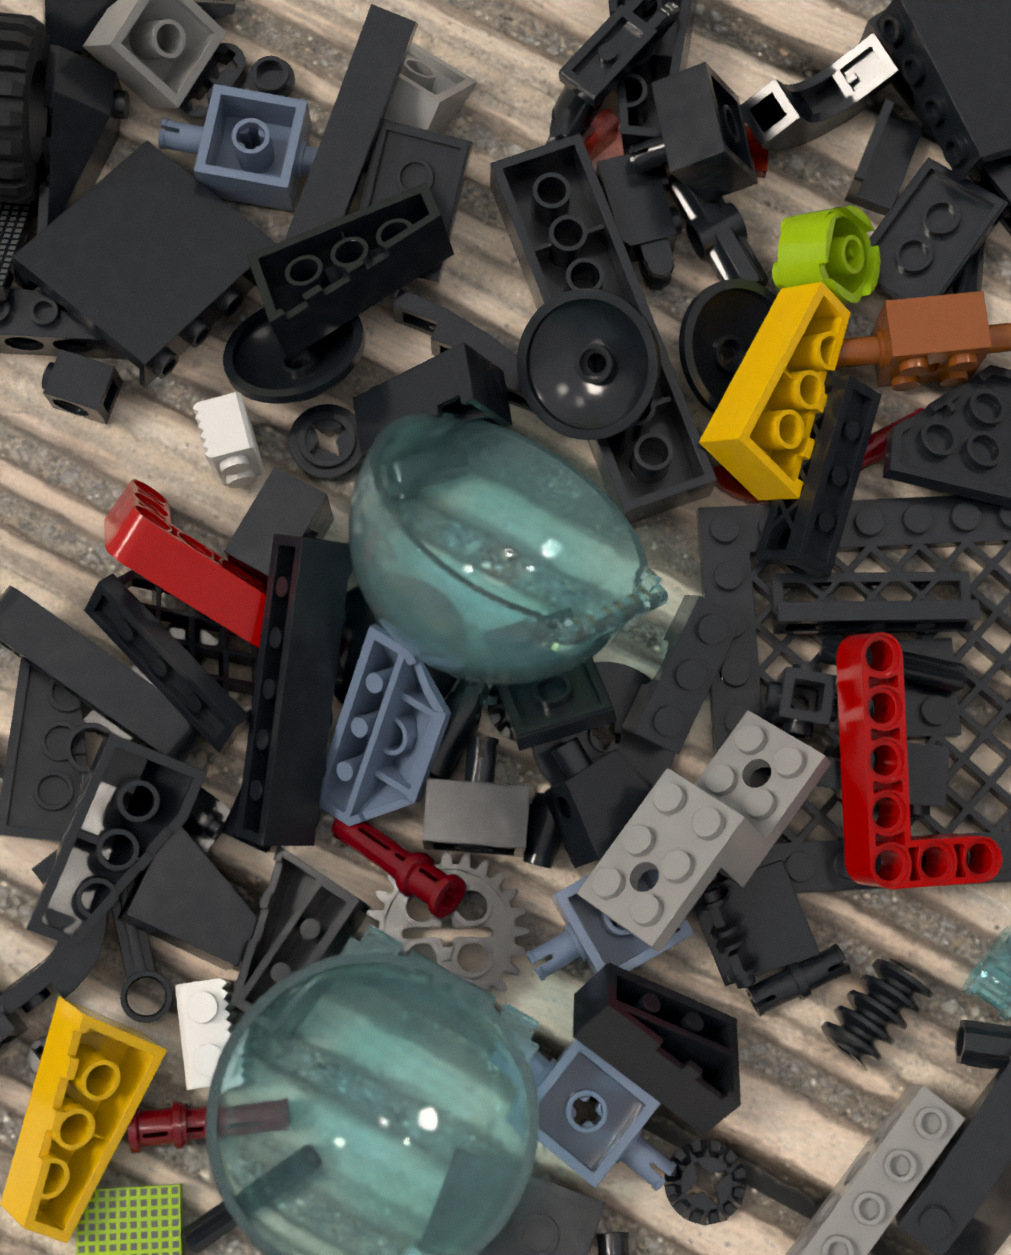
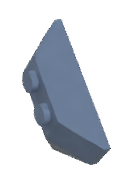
[319,625,451,826]

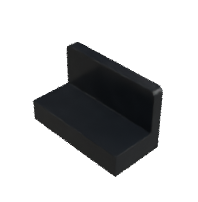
[844,97,923,216]

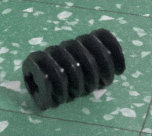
[821,958,933,1072]

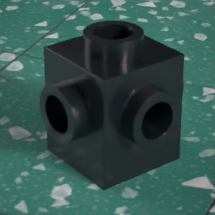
[764,664,838,739]

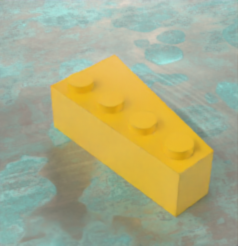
[699,282,851,501]
[0,996,167,1243]

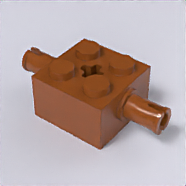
[835,291,1011,391]

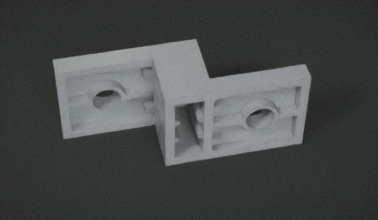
[577,710,832,953]

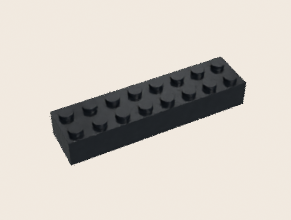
[490,133,717,527]

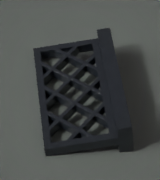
[84,570,259,753]

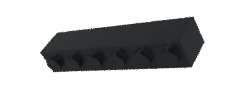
[235,533,353,846]

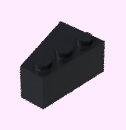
[573,962,741,1135]

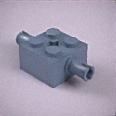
[158,84,319,211]
[525,869,717,981]
[494,1031,677,1191]

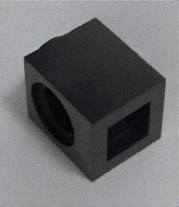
[41,349,123,425]

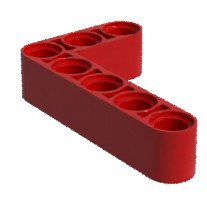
[104,479,267,648]
[836,632,1003,889]

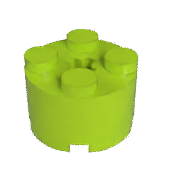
[772,205,880,305]

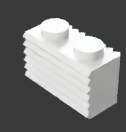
[193,392,265,488]
[175,978,245,1090]

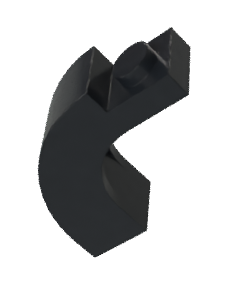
[741,32,902,151]
[0,850,109,1015]

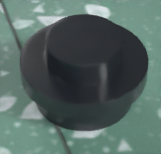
[248,56,295,97]

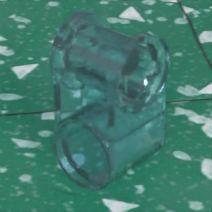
[962,925,1011,1022]

